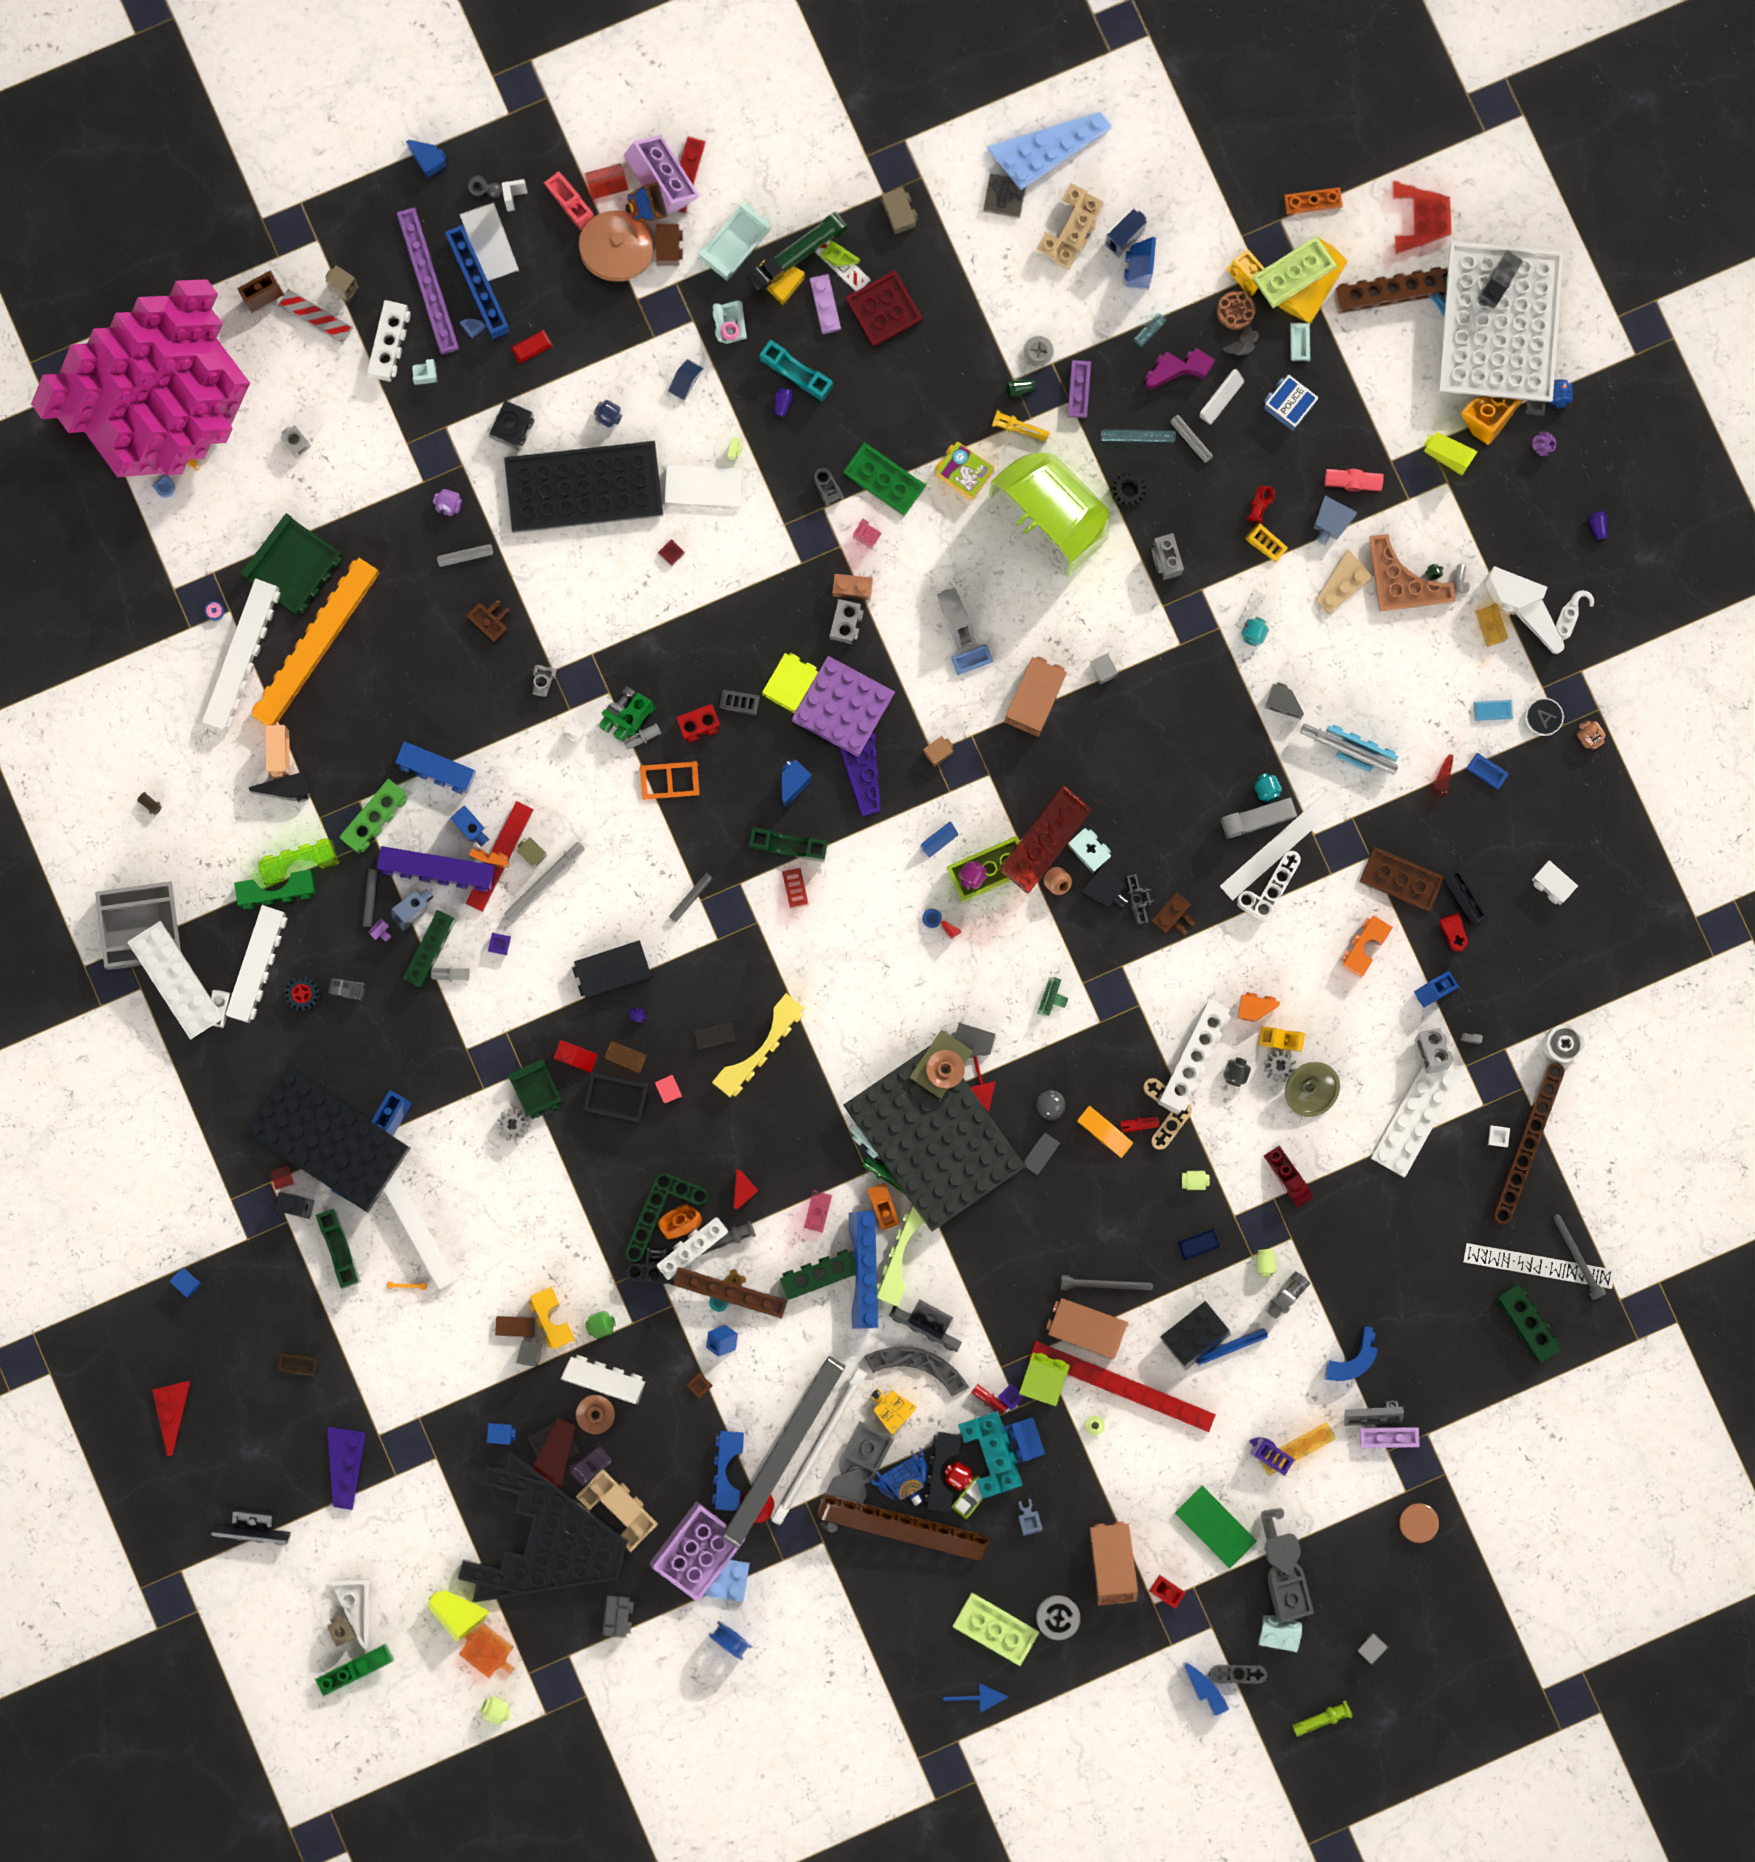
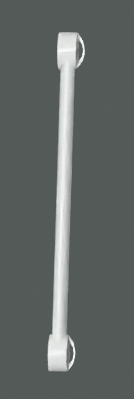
[771,1368,866,1525]

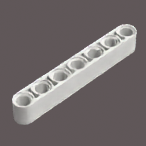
[384,1170,457,1290]

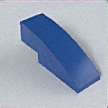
[1183,1662,1230,1716]

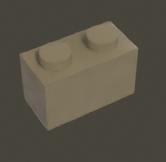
[881,187,918,234]
[325,265,359,302]

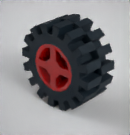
[284,976,321,1012]

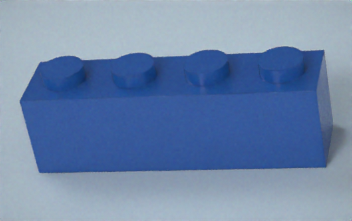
[395,742,476,795]

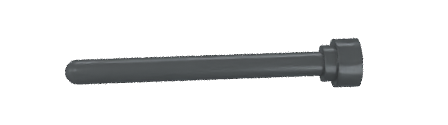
[1553,1214,1606,1300]
[1060,1275,1153,1291]

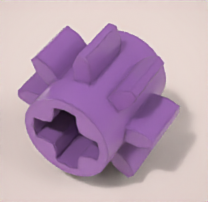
[1532,432,1556,456]

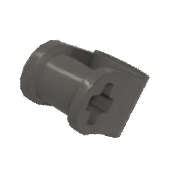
[814,468,844,506]

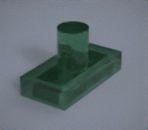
[1037,977,1068,1016]

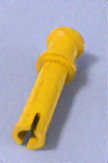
[992,410,1050,443]

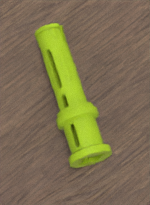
[1293,1701,1352,1737]

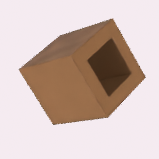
[923,736,954,767]

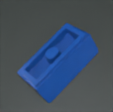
[921,821,958,858]

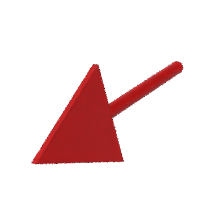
[970,1056,996,1112]

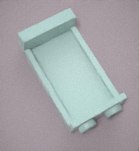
[698,202,771,281]

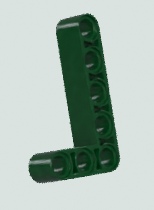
[625,1173,709,1263]

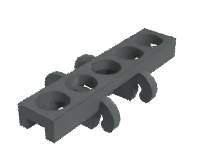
[1125,874,1154,925]

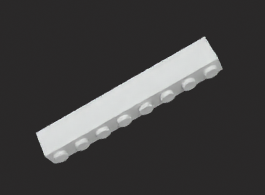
[202,579,280,731]

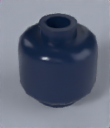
[593,399,623,428]

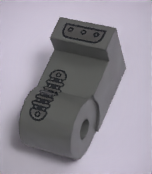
[327,978,366,1001]

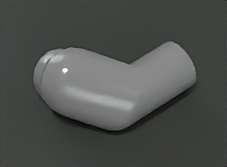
[1455,564,1470,593]

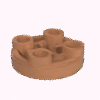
[1217,291,1255,330]
[1399,1503,1439,1543]

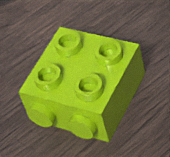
[1019,1353,1070,1406]

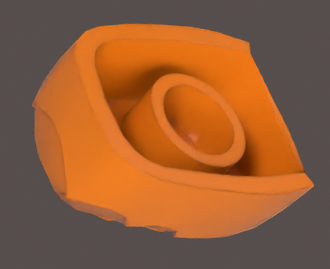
[658,1204,702,1239]

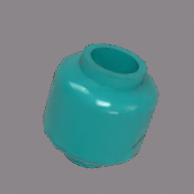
[1241,617,1269,647]
[1254,773,1282,803]

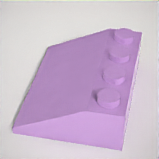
[649,1501,745,1602]

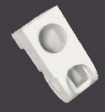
[211,990,232,1028]

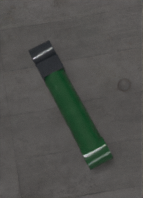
[747,212,848,293]

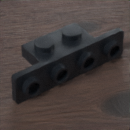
[889,1299,962,1352]
[211,1508,291,1545]

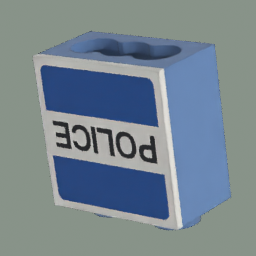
[1264,375,1318,431]

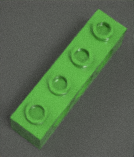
[339,779,408,854]

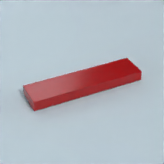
[678,136,706,214]

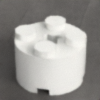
[1543,1024,1585,1065]

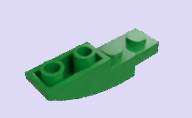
[315,1643,395,1696]

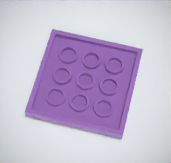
[792,656,895,757]

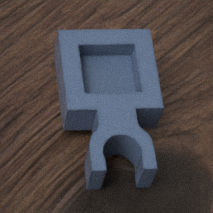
[1018,1499,1042,1536]

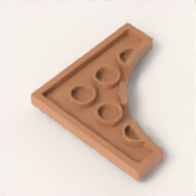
[1369,534,1455,612]

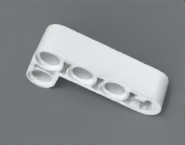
[1237,851,1300,920]

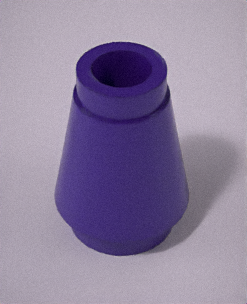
[774,388,794,417]
[1589,511,1608,540]

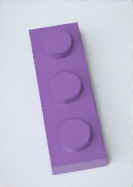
[1068,360,1091,419]

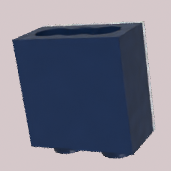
[1104,207,1147,257]

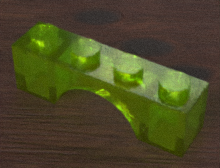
[258,838,340,886]

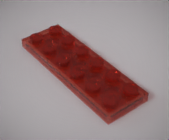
[998,785,1093,894]

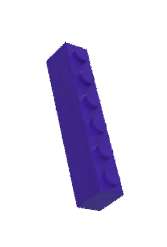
[377,846,496,892]

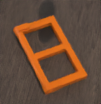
[639,761,700,800]

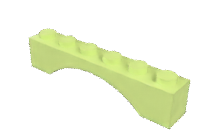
[877,1202,924,1307]

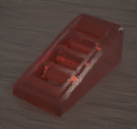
[1431,754,1453,796]
[782,868,809,909]

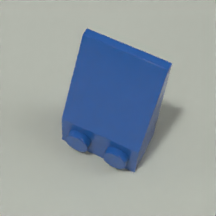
[1124,237,1156,289]

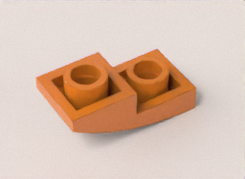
[468,848,511,868]

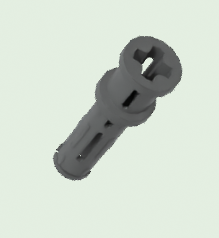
[701,1220,756,1255]

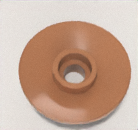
[926,1050,965,1089]
[576,1395,615,1434]

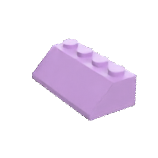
[624,135,699,216]

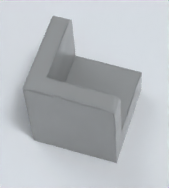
[1090,654,1118,685]
[1358,1633,1388,1664]

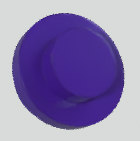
[628,1007,647,1023]

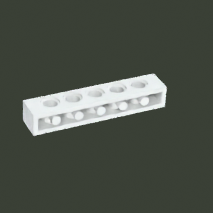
[1158,999,1231,1114]

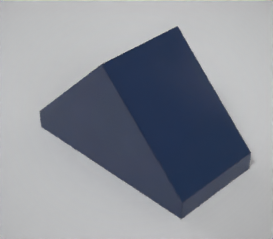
[668,359,704,401]

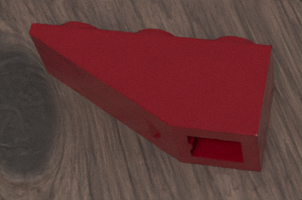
[1263,1146,1313,1208]

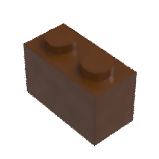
[656,224,683,266]
[237,270,285,313]

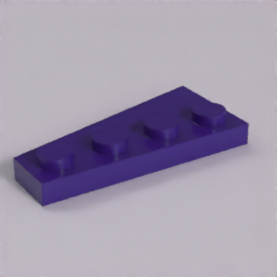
[838,733,881,817]
[327,1427,366,1510]

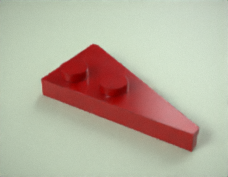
[152,1381,190,1456]

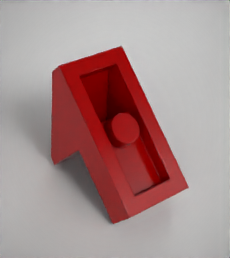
[1149,1575,1186,1609]

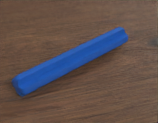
[1196,1329,1268,1365]

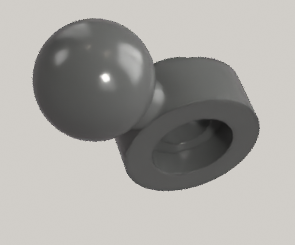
[468,175,502,198]

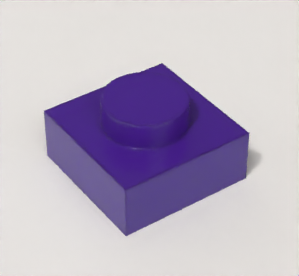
[488,933,511,956]
[998,1383,1025,1410]

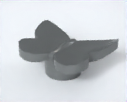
[1222,325,1259,355]

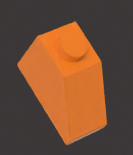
[867,1183,900,1231]

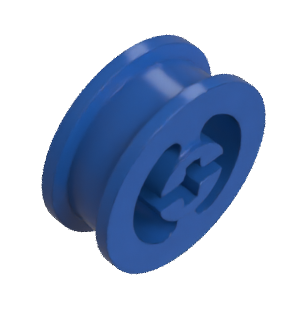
[708,1620,753,1661]

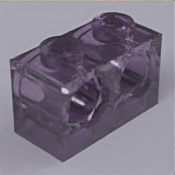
[569,1443,612,1486]

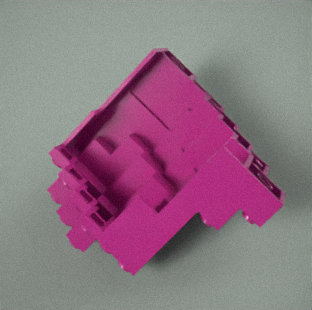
[31,279,250,477]

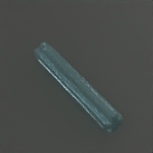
[1101,429,1176,442]

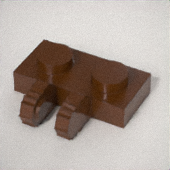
[467,600,510,643]
[1151,892,1195,935]

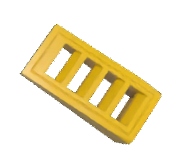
[1245,523,1288,563]

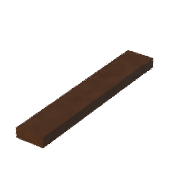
[672,1267,788,1319]

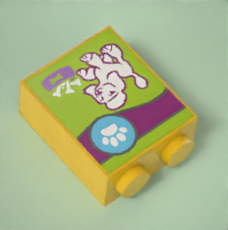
[935,442,995,502]

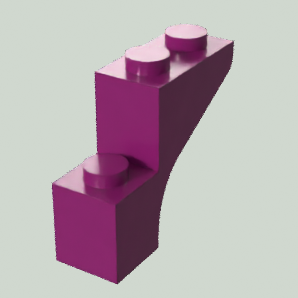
[1144,348,1215,390]

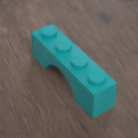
[760,340,833,402]

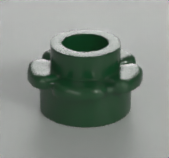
[1425,564,1443,580]

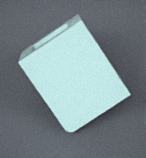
[412,359,437,385]

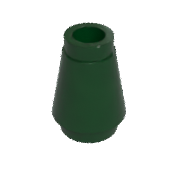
[1006,379,1036,398]

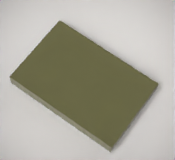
[909,1030,973,1099]

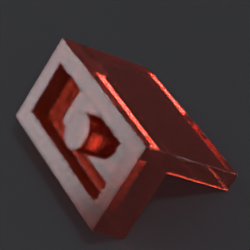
[585,163,629,200]

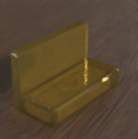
[1475,602,1508,647]

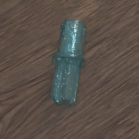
[1133,313,1166,347]

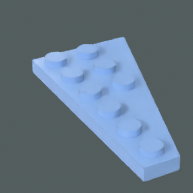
[987,112,1111,190]

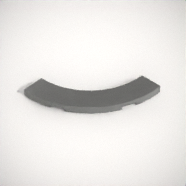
[864,1347,969,1396]

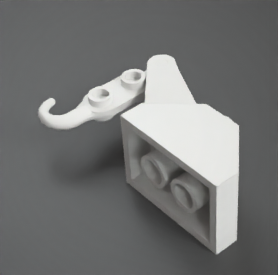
[1485,566,1594,654]

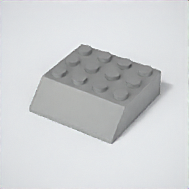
[95,881,181,970]

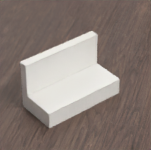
[502,180,527,211]

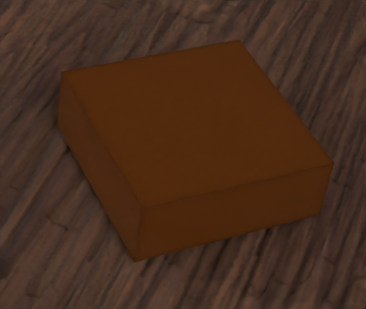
[686,1372,713,1399]

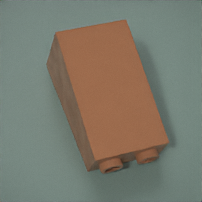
[1004,656,1067,737]
[1045,1298,1128,1359]
[1090,1521,1138,1605]

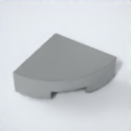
[1460,1033,1483,1044]

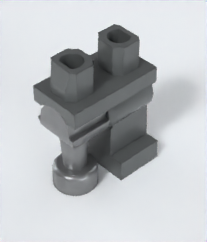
[1266,1271,1311,1319]

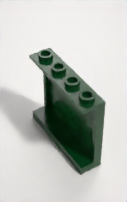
[241,513,343,616]

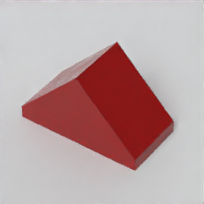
[734,1170,759,1210]

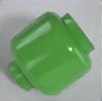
[585,1311,616,1339]

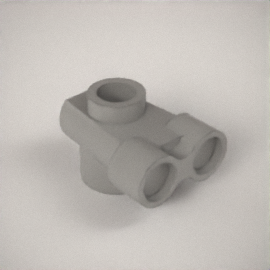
[533,665,557,697]

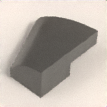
[954,1023,996,1058]

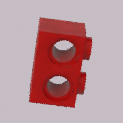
[676,704,721,742]

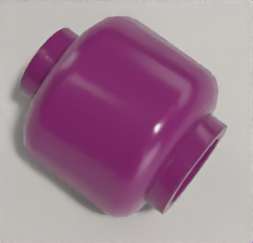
[958,861,987,890]

